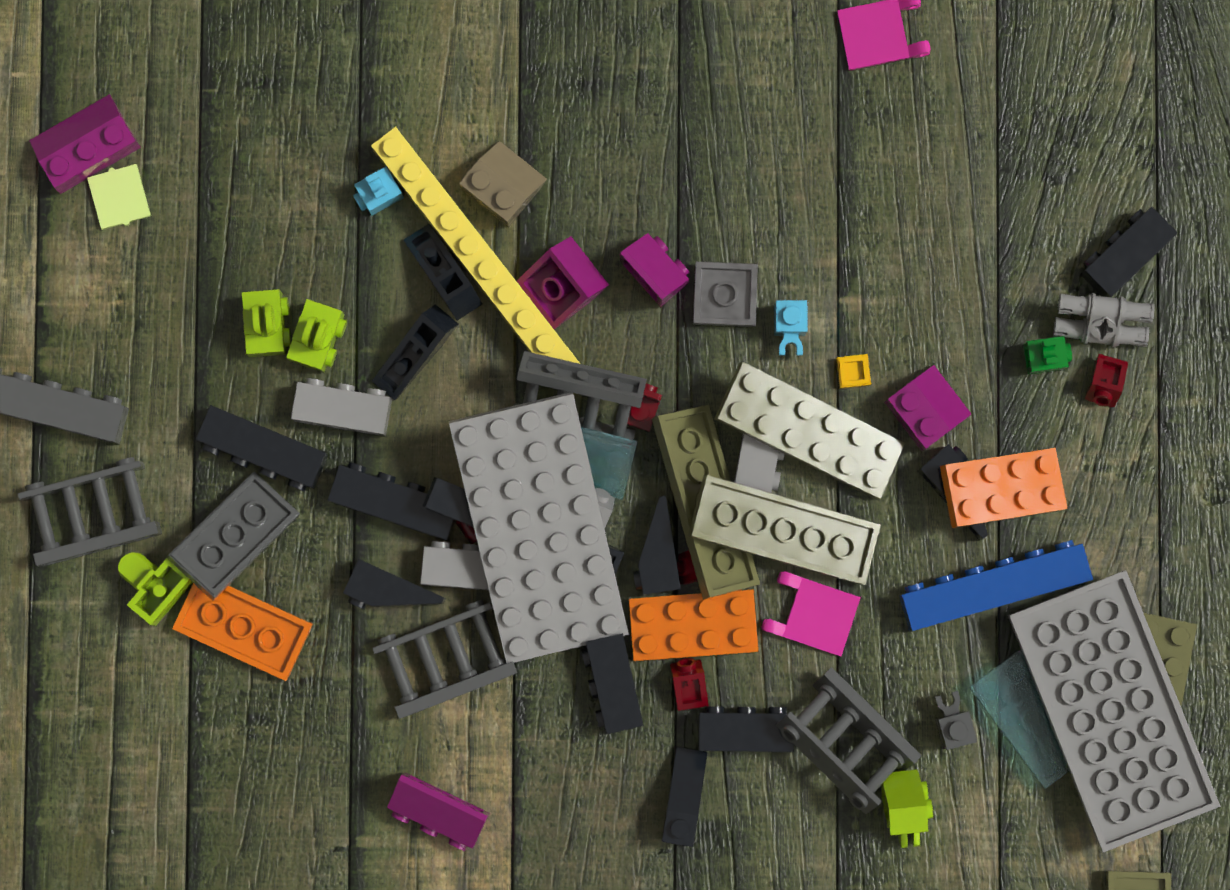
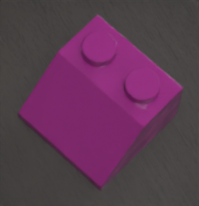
[620,233,689,308]
[516,236,609,329]
[884,365,971,451]

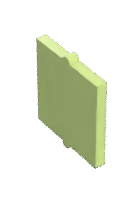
[87,164,151,230]

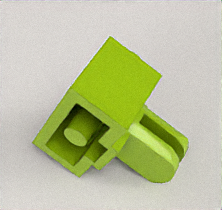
[242,289,292,357]
[286,299,347,373]
[118,552,193,626]
[881,769,933,848]

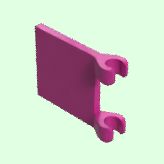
[837,0,931,71]
[761,571,861,657]

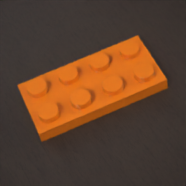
[940,448,1068,528]
[172,583,313,681]
[629,589,758,661]

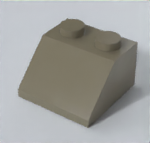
[459,141,547,227]

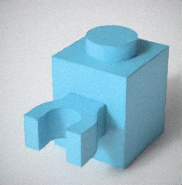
[353,166,404,216]
[774,300,808,356]

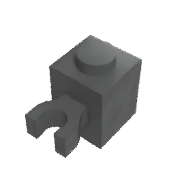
[934,691,977,750]

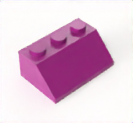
[29,94,141,194]
[387,772,490,851]

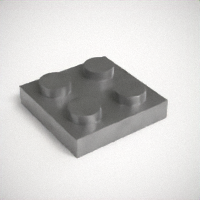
[693,261,758,327]

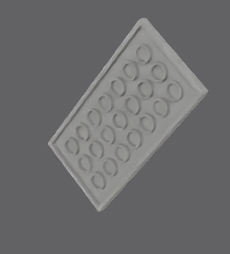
[448,392,629,664]
[1008,570,1221,852]

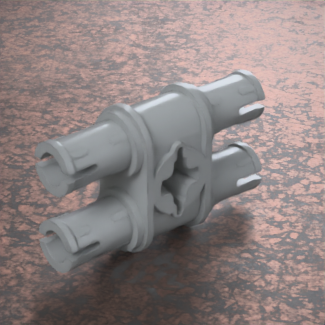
[1053,293,1155,348]

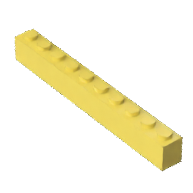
[371,127,580,364]

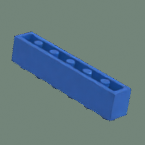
[899,540,1093,632]

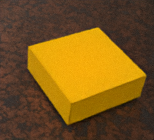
[836,354,871,389]

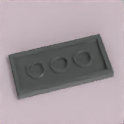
[167,471,300,601]

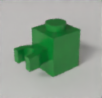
[1023,336,1072,375]

